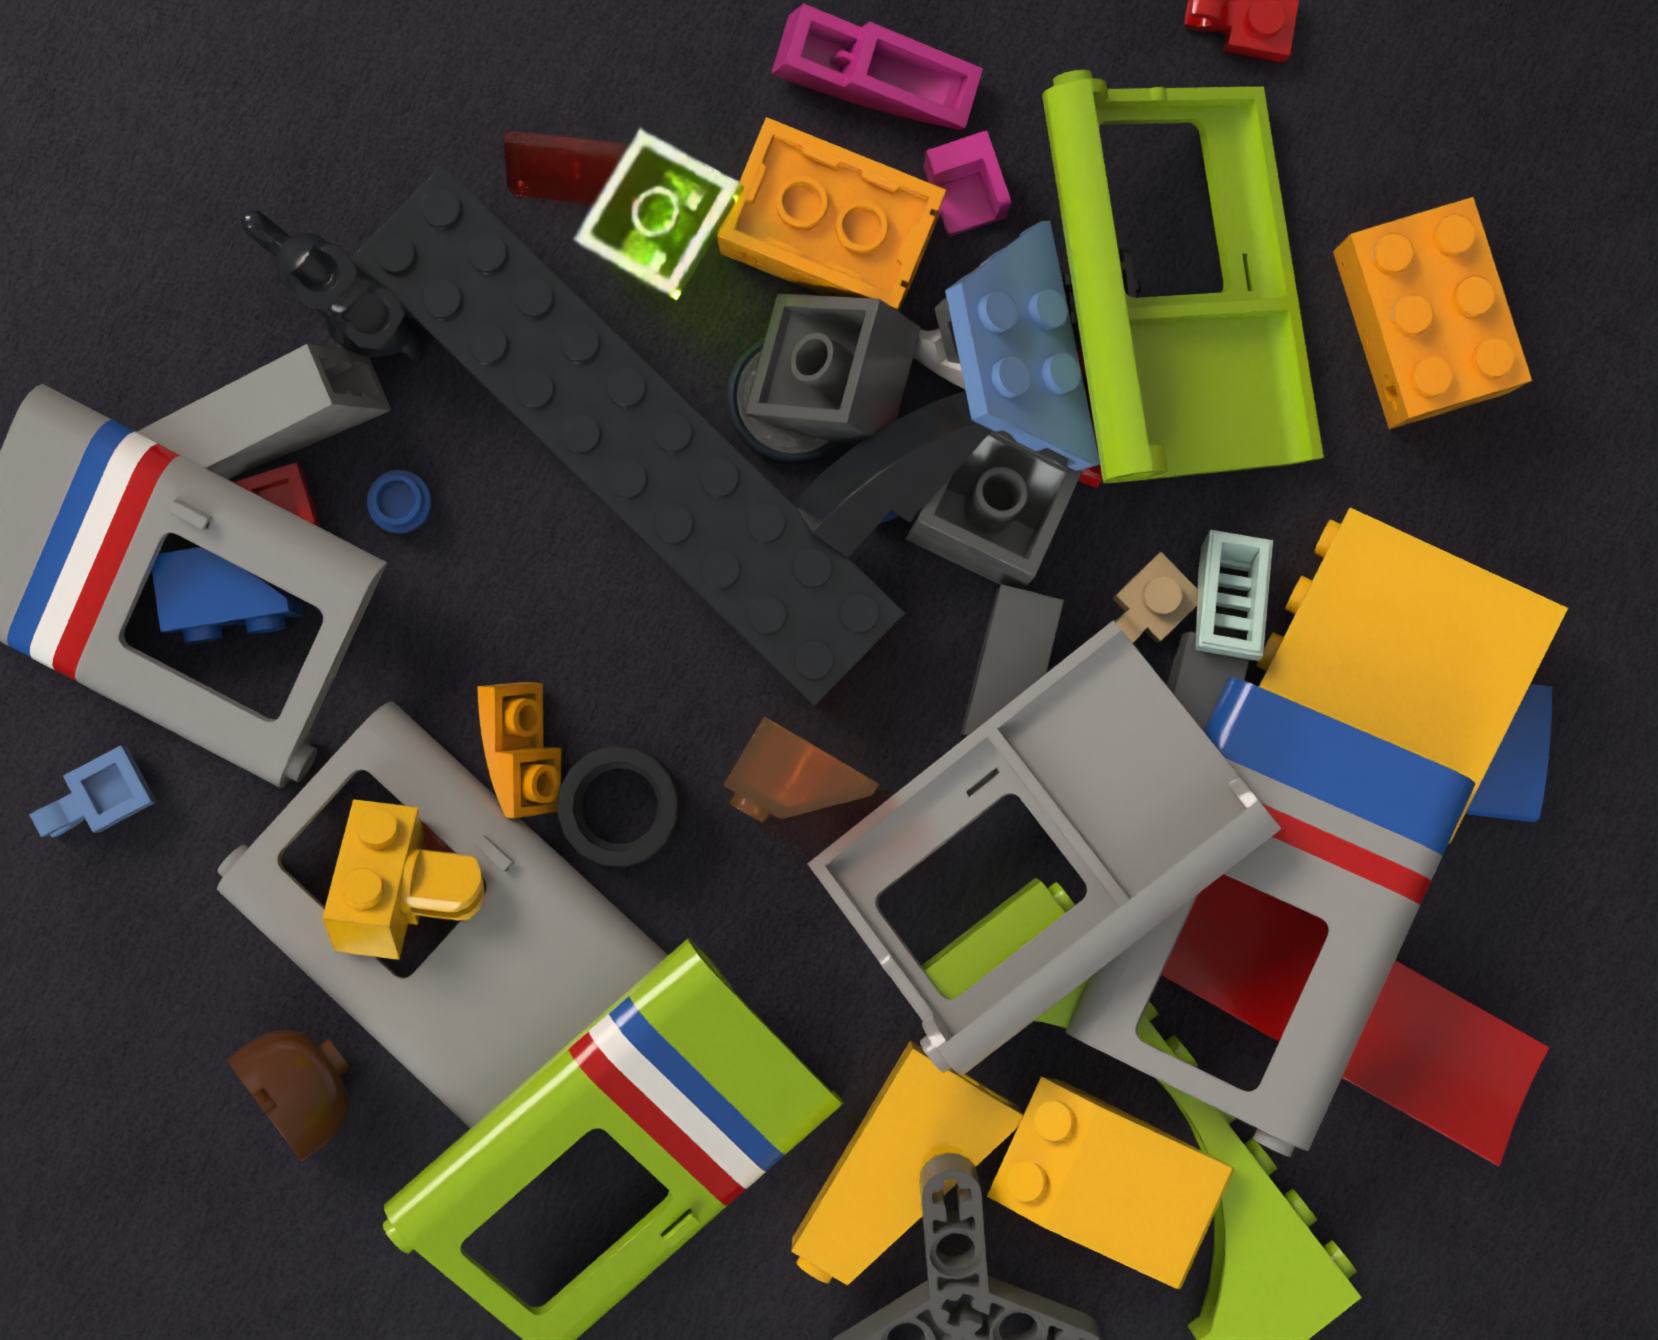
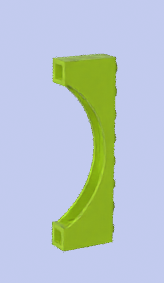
[922,878,1362,1340]

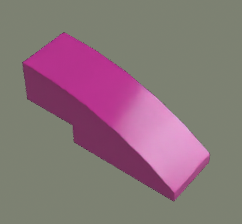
[771,4,983,130]

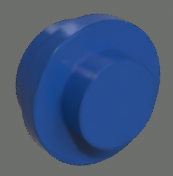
[367,470,432,534]

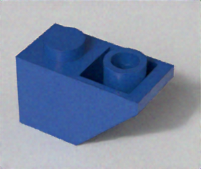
[152,547,304,644]

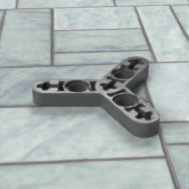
[833,1153,1103,1340]

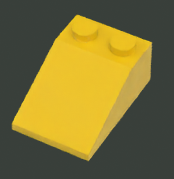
[987,1077,1235,1289]

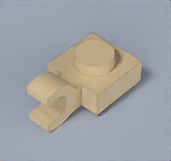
[1112,552,1198,643]

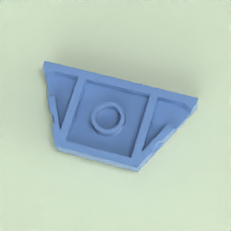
[945,221,1100,471]

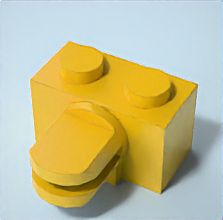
[322,799,485,960]

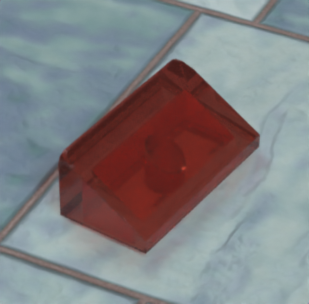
[504,130,637,208]

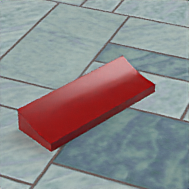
[1161,874,1549,1167]

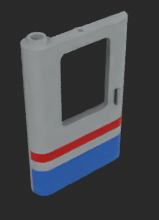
[1065,677,1476,1157]

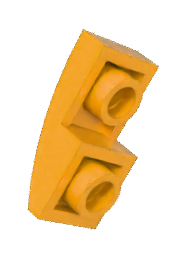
[478,682,561,819]

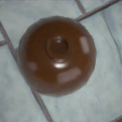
[226,1029,351,1161]

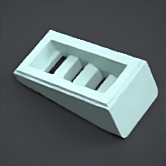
[1196,530,1273,661]

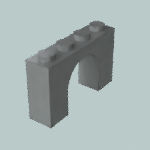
[960,584,1249,737]

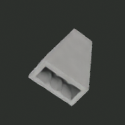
[137,344,391,480]

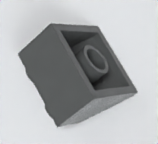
[745,294,921,445]
[905,430,1083,590]

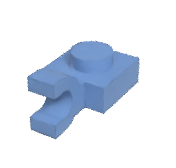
[29,745,157,837]

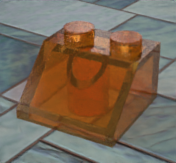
[724,717,879,823]

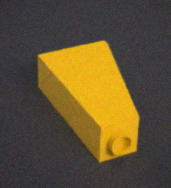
[791,1041,1024,1285]

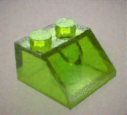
[574,129,745,300]

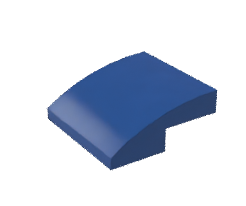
[1465,684,1552,822]

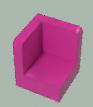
[924,130,1011,236]

